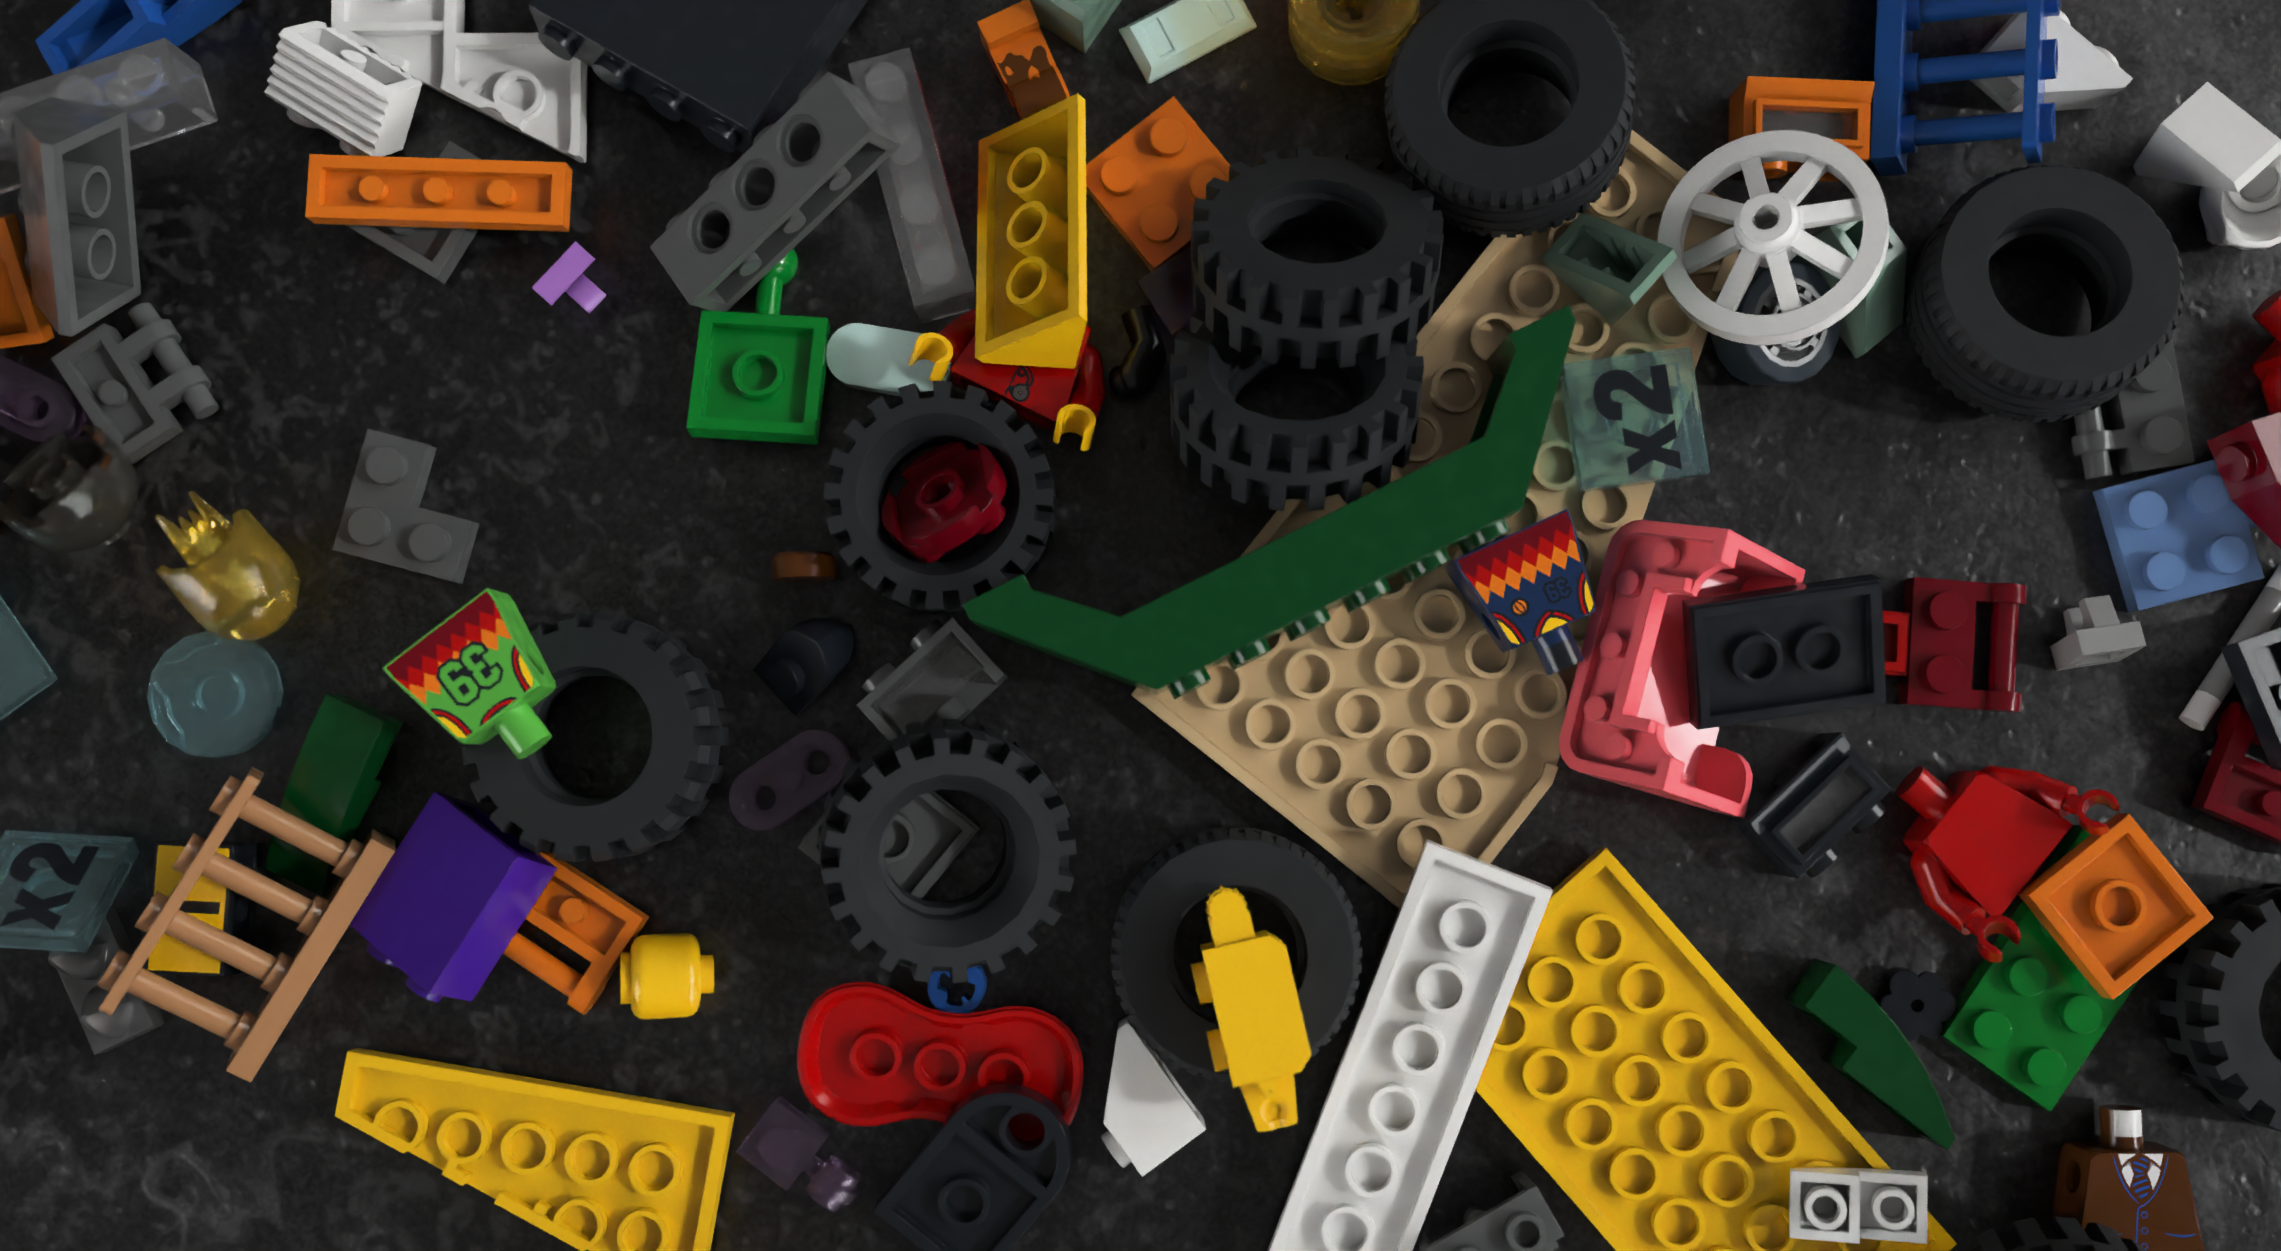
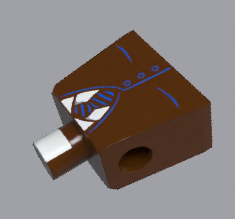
[2052,1104,2205,1251]

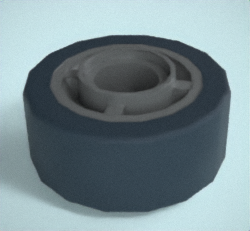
[1711,262,1839,385]

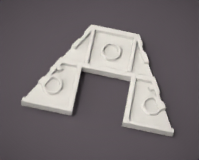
[331,0,588,163]

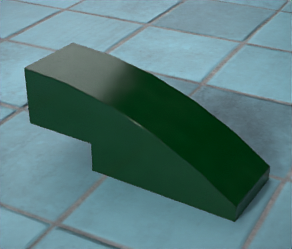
[265,694,403,896]
[1785,959,1955,1150]

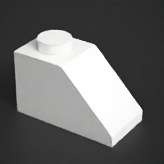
[1101,1016,1206,1177]

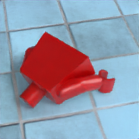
[1896,765,2120,963]

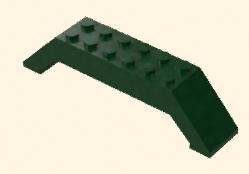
[962,305,1576,700]

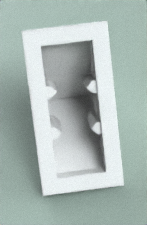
[2133,82,2281,192]

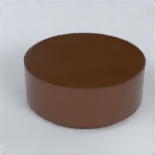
[771,551,836,582]

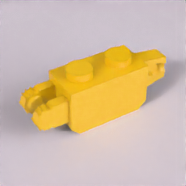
[1191,885,1311,1132]

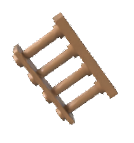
[96,767,395,1083]

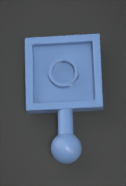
[2093,460,2265,612]

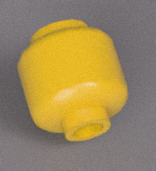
[620,933,714,1020]

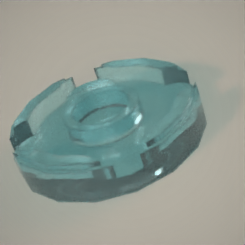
[147,631,284,758]

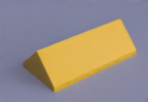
[975,93,1087,369]

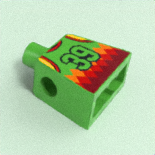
[383,588,556,760]

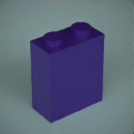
[349,791,558,1002]

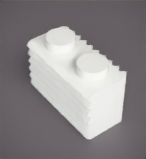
[264,21,422,156]

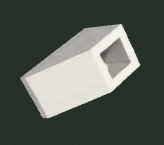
[1970,11,2133,113]

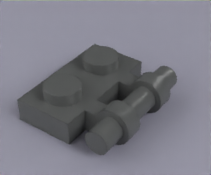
[51,302,219,466]
[2071,339,2195,480]

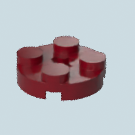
[881,441,1007,563]

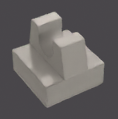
[2050,595,2147,671]

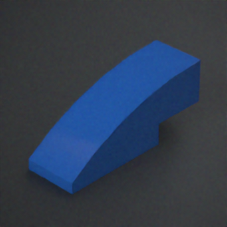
[35,0,244,95]

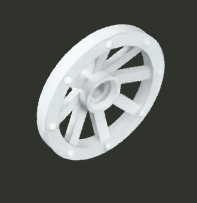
[1657,130,1889,345]

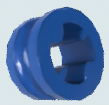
[927,965,987,1014]

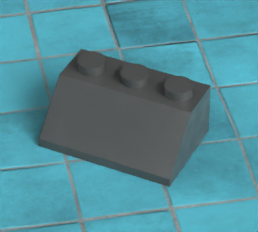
[11,97,141,337]

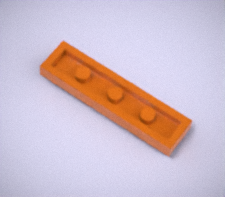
[305,154,573,232]

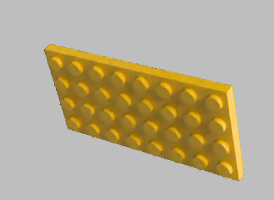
[1475,847,1957,1251]

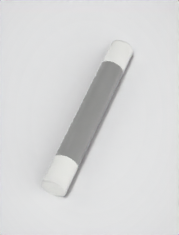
[2179,563,2281,731]

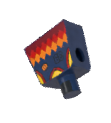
[1444,509,1596,676]

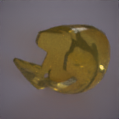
[156,491,301,641]

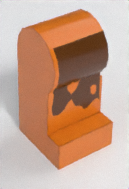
[977,0,1070,120]

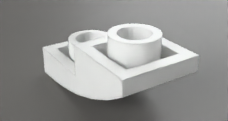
[1789,1168,1928,1244]

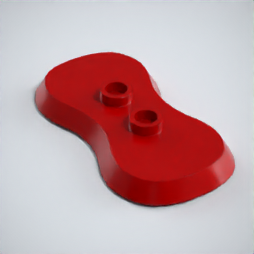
[797,982,1084,1141]

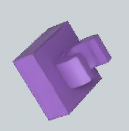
[532,241,607,314]

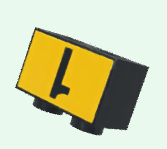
[140,839,261,977]

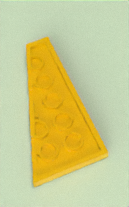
[335,1048,735,1251]

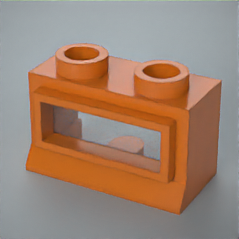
[1728,76,1875,182]

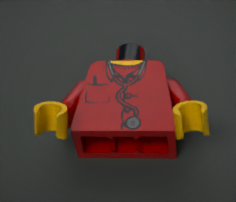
[908,307,1106,452]

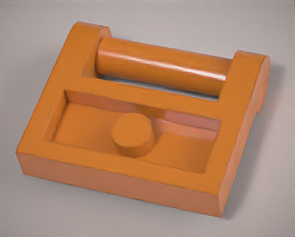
[503,852,650,1015]

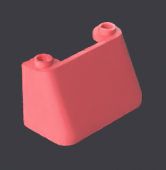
[1559,520,1806,819]

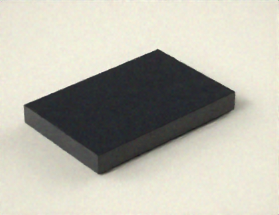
[1682,574,1886,730]

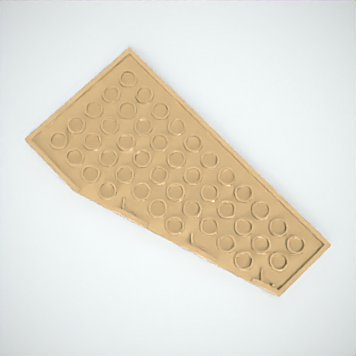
[1131,130,1740,909]

